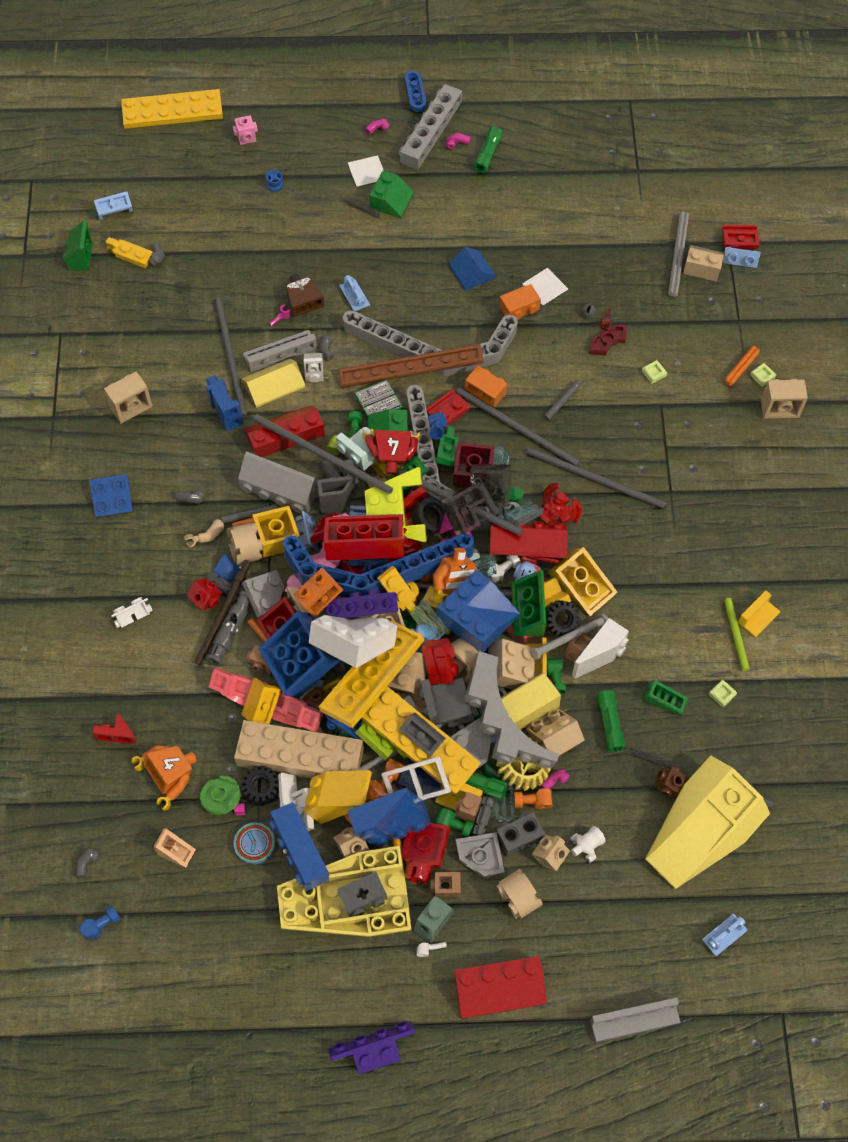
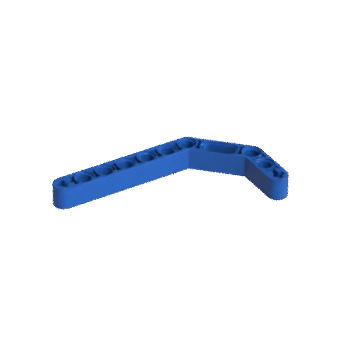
[283,534,474,598]

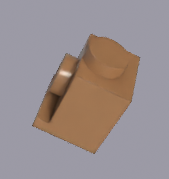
[246,645,272,677]
[455,792,482,822]
[430,872,461,898]

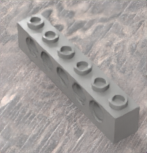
[399,84,462,170]

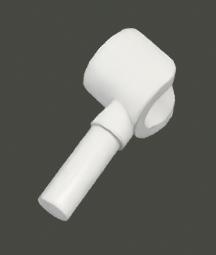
[417,942,446,957]

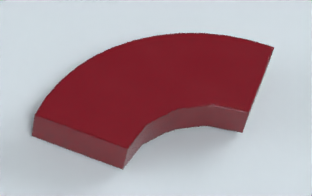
[589,325,627,356]

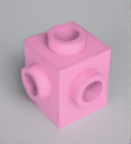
[233,115,258,145]

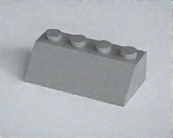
[238,451,317,514]

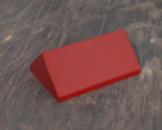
[257,597,296,639]

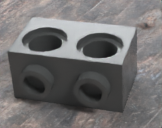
[496,812,545,857]

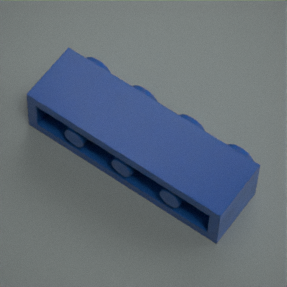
[268,802,329,891]

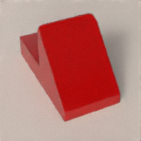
[93,713,136,745]

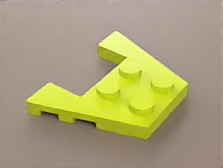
[365,467,427,542]

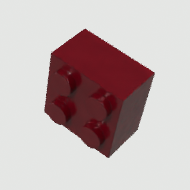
[453,442,495,489]

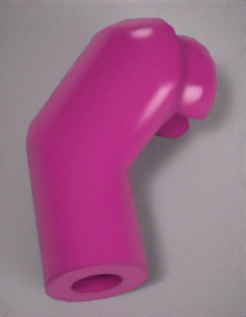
[365,118,390,135]
[446,133,470,149]
[540,769,569,789]

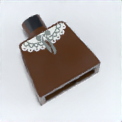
[286,274,324,317]

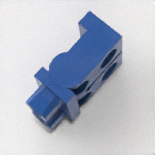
[206,375,243,431]

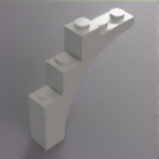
[464,651,559,769]

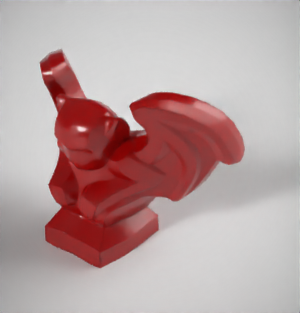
[536,483,582,525]

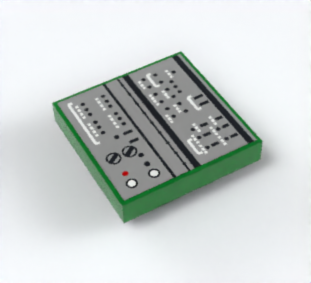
[354,379,403,419]

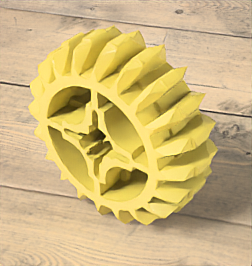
[496,737,551,791]

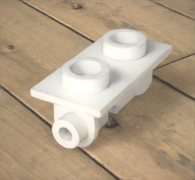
[111,597,153,628]

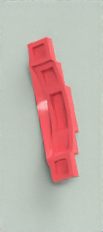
[209,668,323,732]

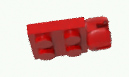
[401,823,450,884]

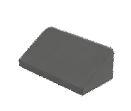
[399,712,446,756]

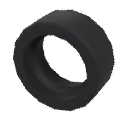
[411,498,447,536]

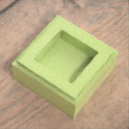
[642,360,667,384]
[750,363,776,387]
[708,680,737,708]

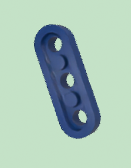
[405,71,426,112]

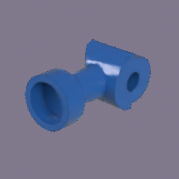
[428,411,448,440]
[80,905,121,940]

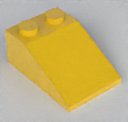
[548,547,618,616]
[303,770,372,824]

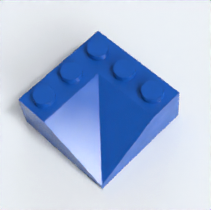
[437,570,520,652]
[258,611,340,697]
[348,788,431,847]

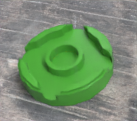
[200,776,241,815]

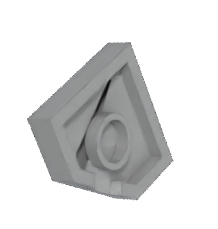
[242,570,284,618]
[450,717,492,768]
[455,832,505,878]

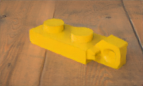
[105,237,154,268]
[377,566,419,616]

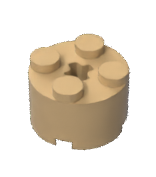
[227,523,263,565]
[450,638,479,683]
[497,868,543,919]

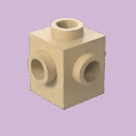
[333,826,369,858]
[532,834,570,871]

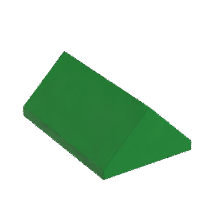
[511,570,546,636]

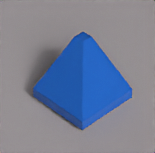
[214,554,240,582]

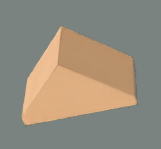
[154,828,196,868]

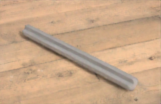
[668,211,689,297]

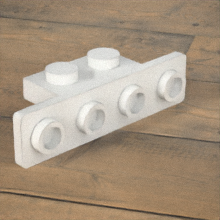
[278,773,314,854]

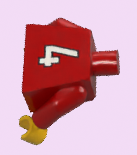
[362,429,420,475]

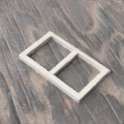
[381,756,451,800]

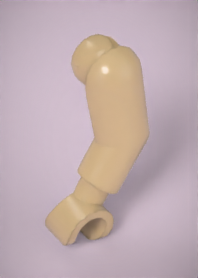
[184,519,224,547]

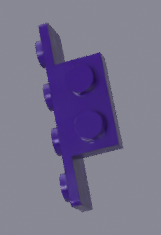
[324,590,398,618]
[328,1021,416,1074]

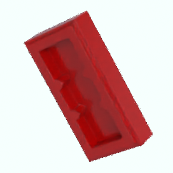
[310,512,338,544]

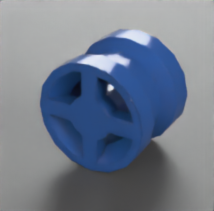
[266,170,283,192]

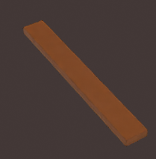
[339,344,484,388]

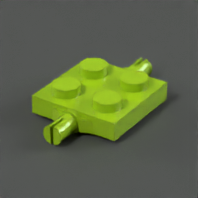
[355,720,407,760]

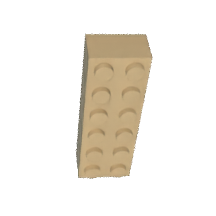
[234,720,364,779]

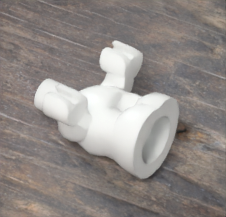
[570,826,605,863]

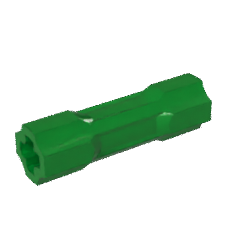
[473,126,503,174]
[597,690,626,753]
[465,773,508,801]

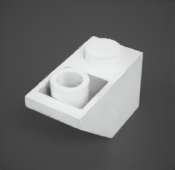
[304,353,324,382]

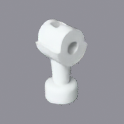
[488,555,521,584]

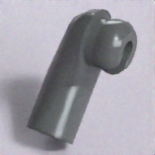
[149,242,165,266]
[318,335,334,361]
[175,490,205,504]
[75,848,99,877]

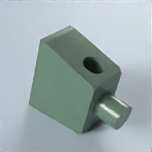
[413,896,454,944]

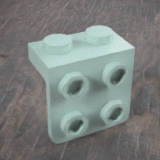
[336,427,377,471]

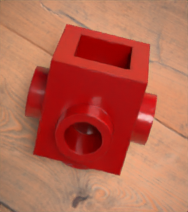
[187,578,222,610]

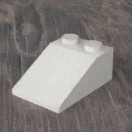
[572,618,629,679]

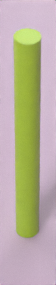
[724,598,750,672]

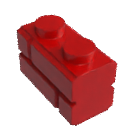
[422,638,459,684]

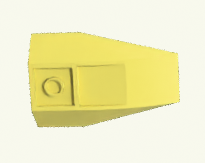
[645,756,770,889]
[277,846,412,937]

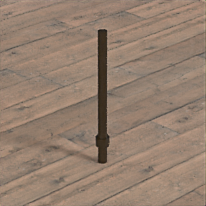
[194,560,252,666]

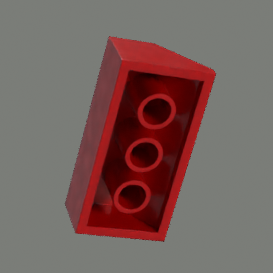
[243,405,325,457]
[323,514,404,560]
[489,520,567,558]
[454,956,547,1019]

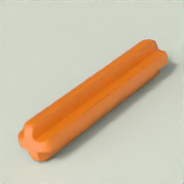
[724,346,760,386]

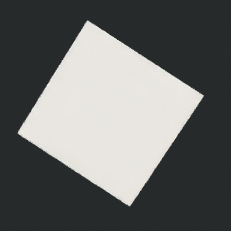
[348,155,384,186]
[522,268,568,305]

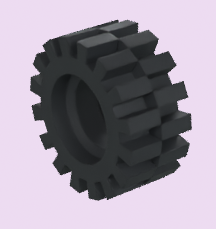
[545,600,581,636]
[242,766,279,806]

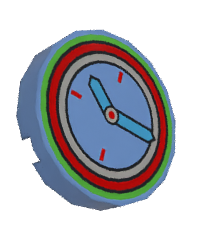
[233,822,275,865]

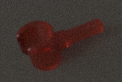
[600,308,612,330]

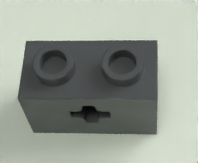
[337,871,388,917]

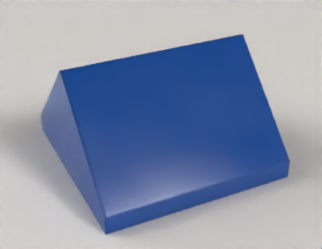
[449,247,496,291]

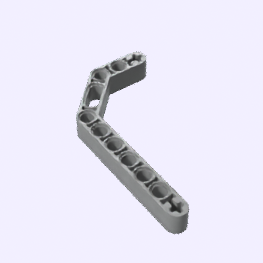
[343,311,518,376]
[407,385,521,530]

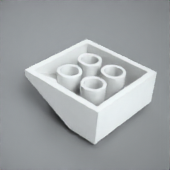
[309,615,397,668]

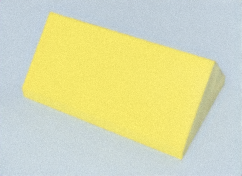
[241,358,305,408]
[501,673,561,730]

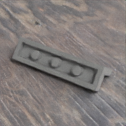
[243,330,317,372]
[590,998,681,1043]

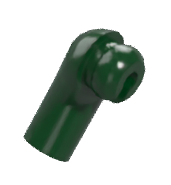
[482,762,509,781]

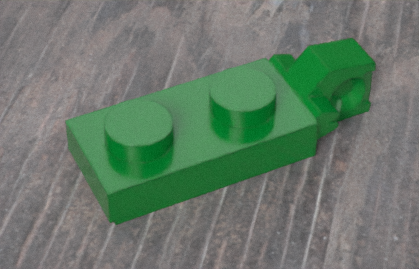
[435,426,459,467]

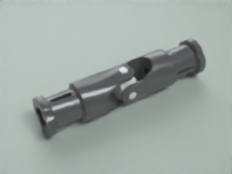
[205,591,251,666]

